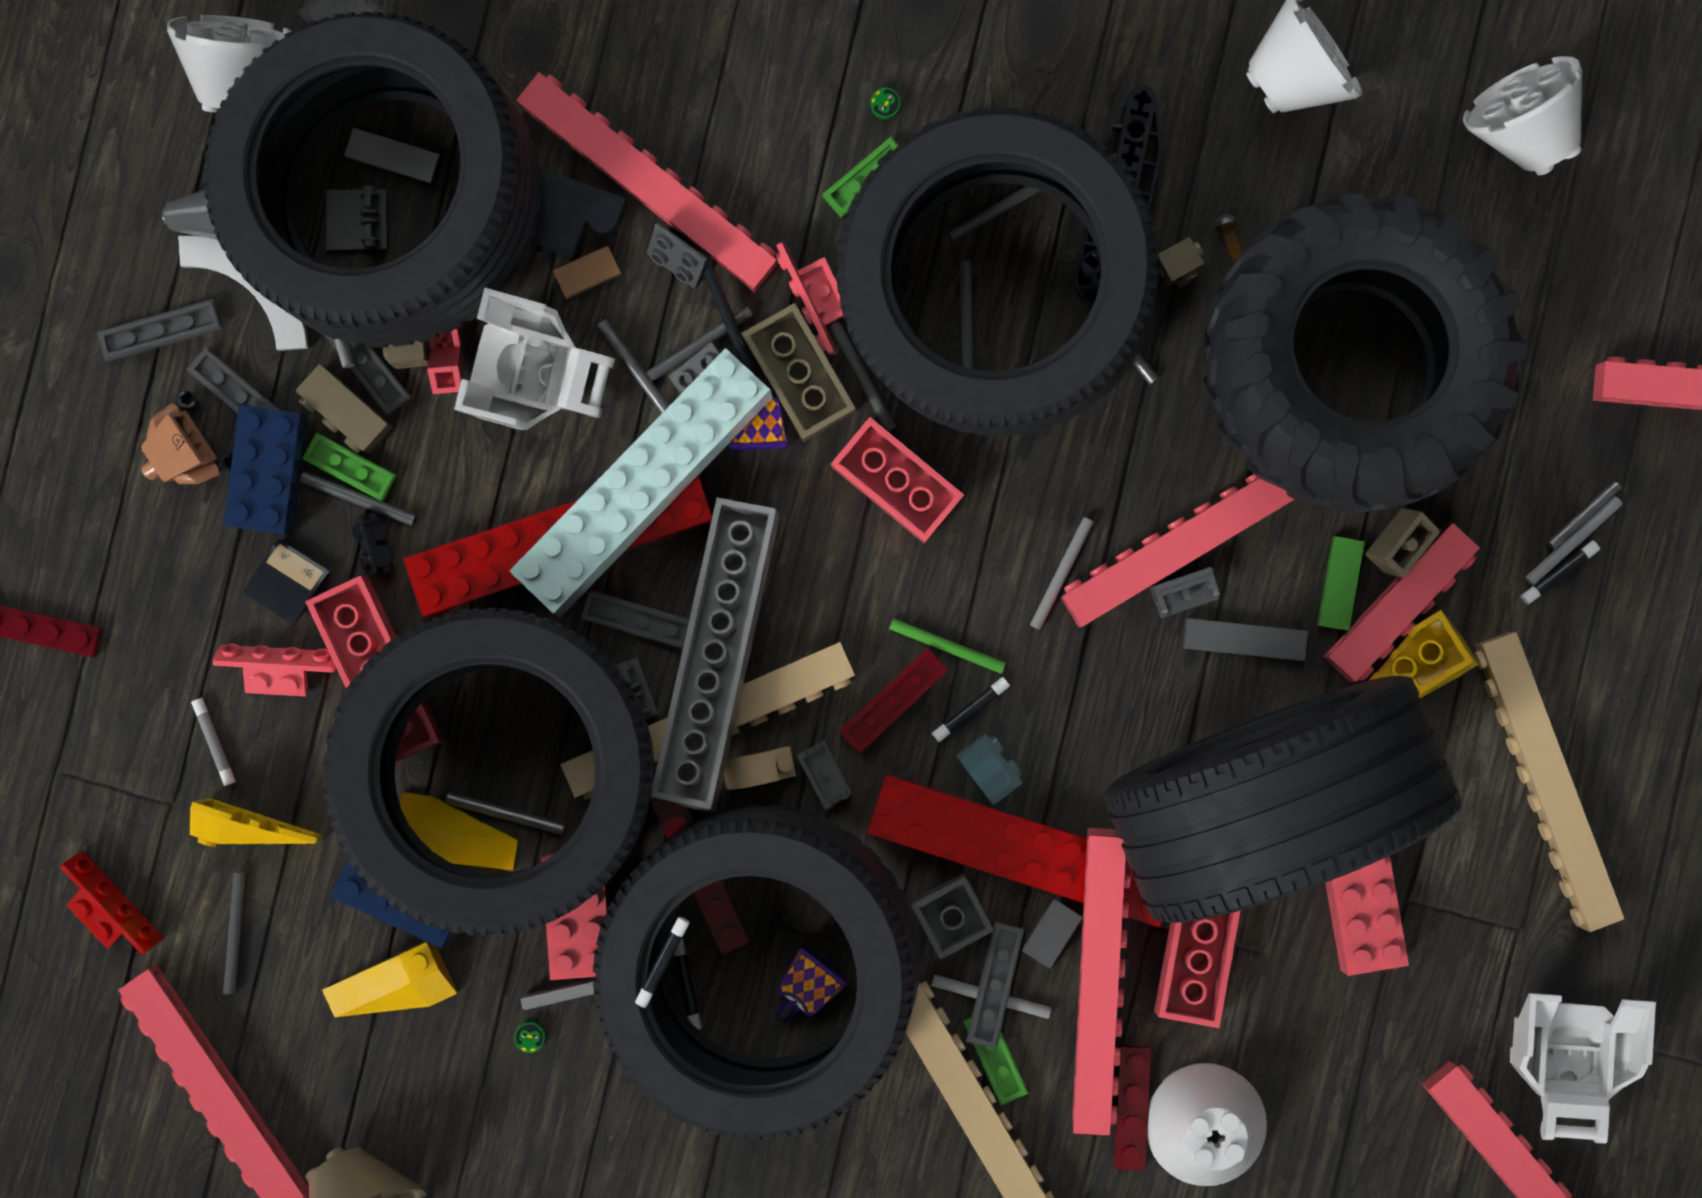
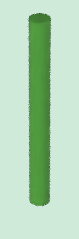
[889,618,1006,674]

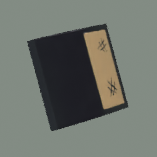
[243,539,330,626]

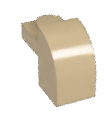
[724,746,796,790]

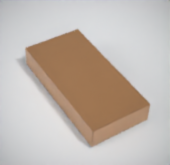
[553,246,621,299]

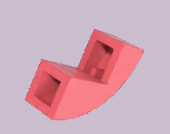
[427,327,464,394]

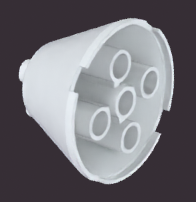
[1246,0,1363,113]
[167,15,292,112]
[1463,56,1582,175]
[1147,1063,1267,1186]

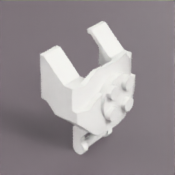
[454,288,615,430]
[1510,993,1656,1144]

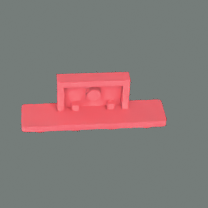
[775,242,843,355]
[213,643,336,697]

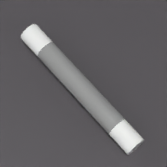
[191,698,236,786]

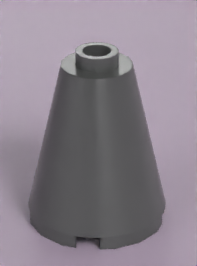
[162,189,218,240]

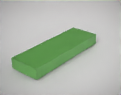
[822,137,898,219]
[302,432,398,502]
[1317,536,1365,631]
[963,1017,1028,1106]

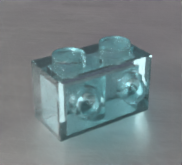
[955,733,1023,805]

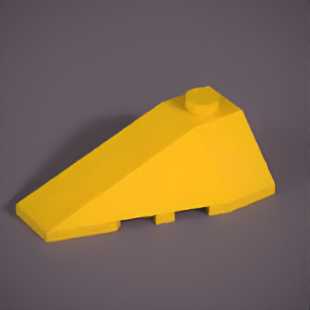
[1369,610,1479,698]
[400,792,518,870]
[190,798,324,847]
[322,941,458,1017]

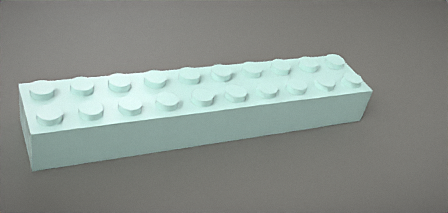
[510,348,773,618]

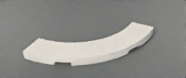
[178,236,309,351]

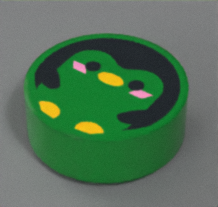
[870,87,900,120]
[514,1021,546,1053]

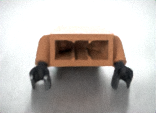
[141,391,233,484]

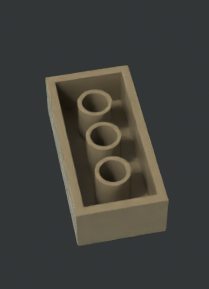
[742,303,856,442]

